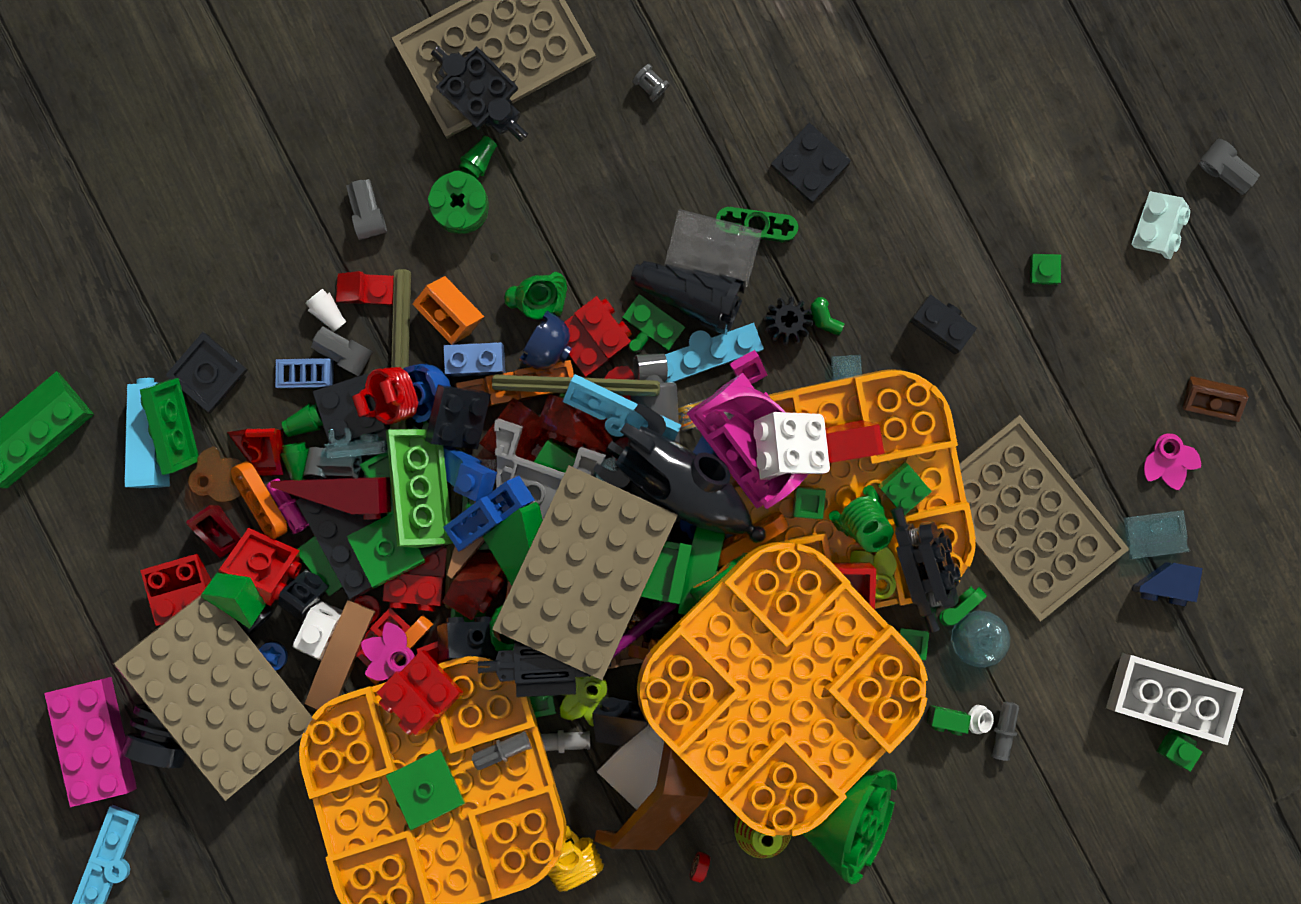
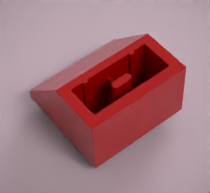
[140,554,212,626]

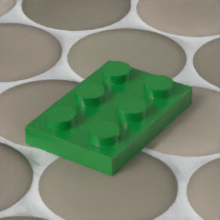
[140,378,200,475]

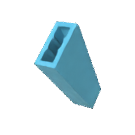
[125,378,170,489]

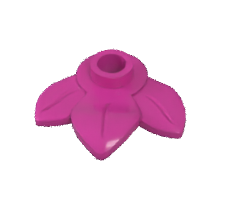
[1144,434,1201,490]
[361,622,415,681]

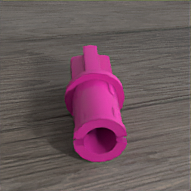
[266,479,309,534]

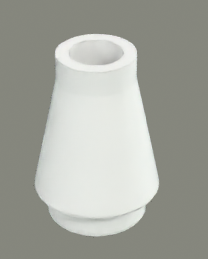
[305,289,347,332]

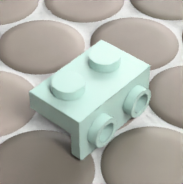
[1132,191,1190,259]

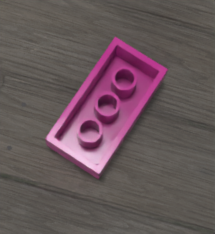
[44,677,137,807]

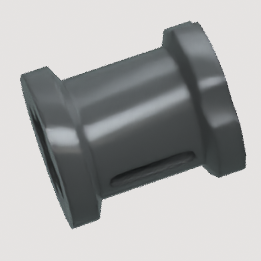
[632,64,670,102]

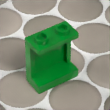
[641,541,692,605]

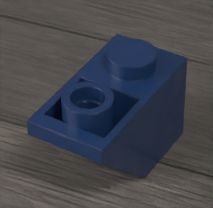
[1132,562,1203,606]

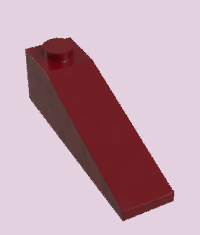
[270,477,391,519]

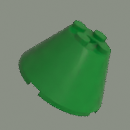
[802,770,897,884]

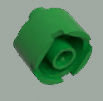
[428,171,489,234]

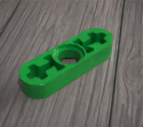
[716,207,798,242]

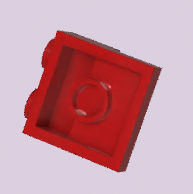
[565,296,633,378]
[219,528,302,606]
[383,548,447,611]
[377,650,464,736]

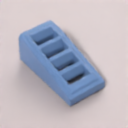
[275,359,334,389]

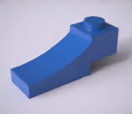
[443,445,497,502]
[443,476,535,552]

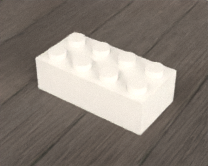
[1106,653,1243,745]

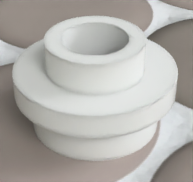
[968,705,993,734]

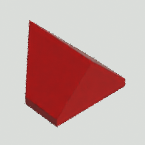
[227,428,284,475]

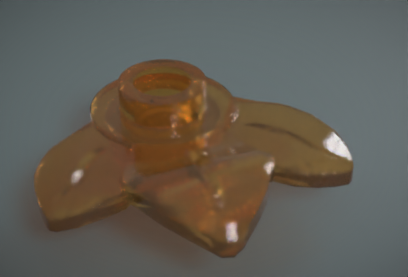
[188,446,242,502]

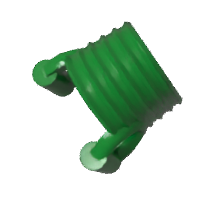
[829,485,894,552]

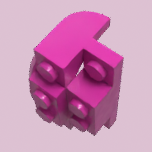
[686,373,809,509]

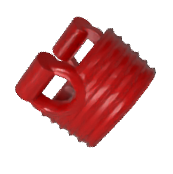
[352,367,418,425]

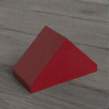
[186,505,241,558]

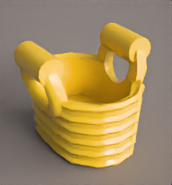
[548,826,604,892]

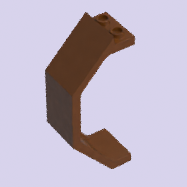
[594,638,709,850]

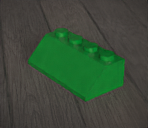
[0,371,94,489]

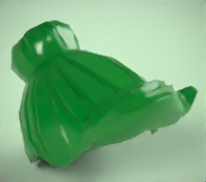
[504,272,567,319]

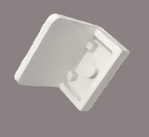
[753,412,830,480]

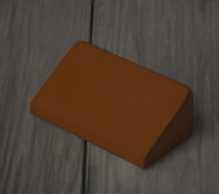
[1183,376,1249,422]

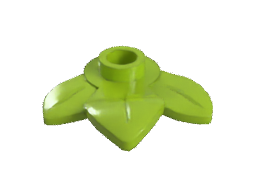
[850,546,897,599]
[560,676,607,726]

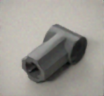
[1198,139,1260,195]
[346,179,387,240]
[311,327,373,376]
[303,447,363,480]

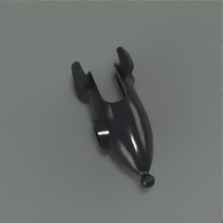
[593,404,766,543]

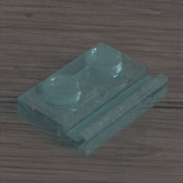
[1124,510,1190,559]

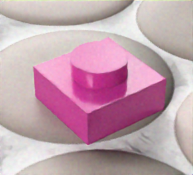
[730,350,767,384]

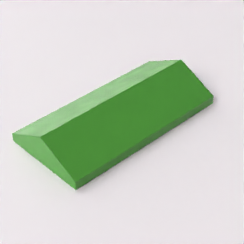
[386,429,453,548]

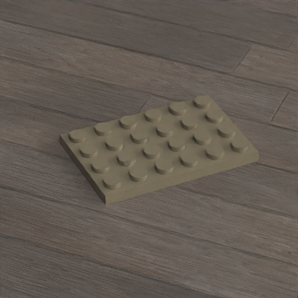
[392,0,596,139]
[959,415,1129,622]
[492,465,678,680]
[113,595,312,801]

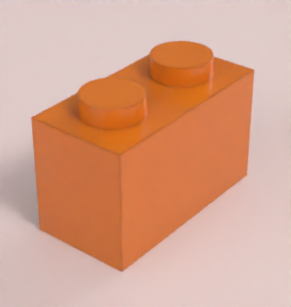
[413,276,484,345]

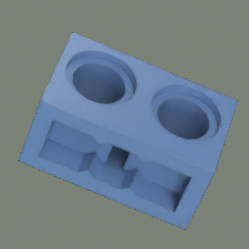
[444,343,505,377]

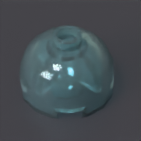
[951,610,1011,668]

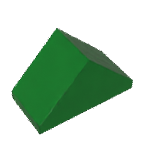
[201,572,266,629]

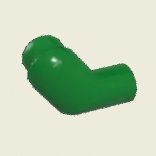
[810,297,845,336]

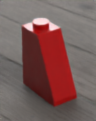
[825,420,885,463]

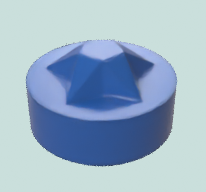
[259,642,288,671]

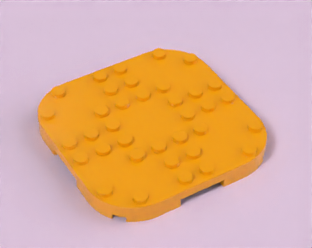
[730,370,975,609]
[637,542,928,837]
[299,656,567,904]

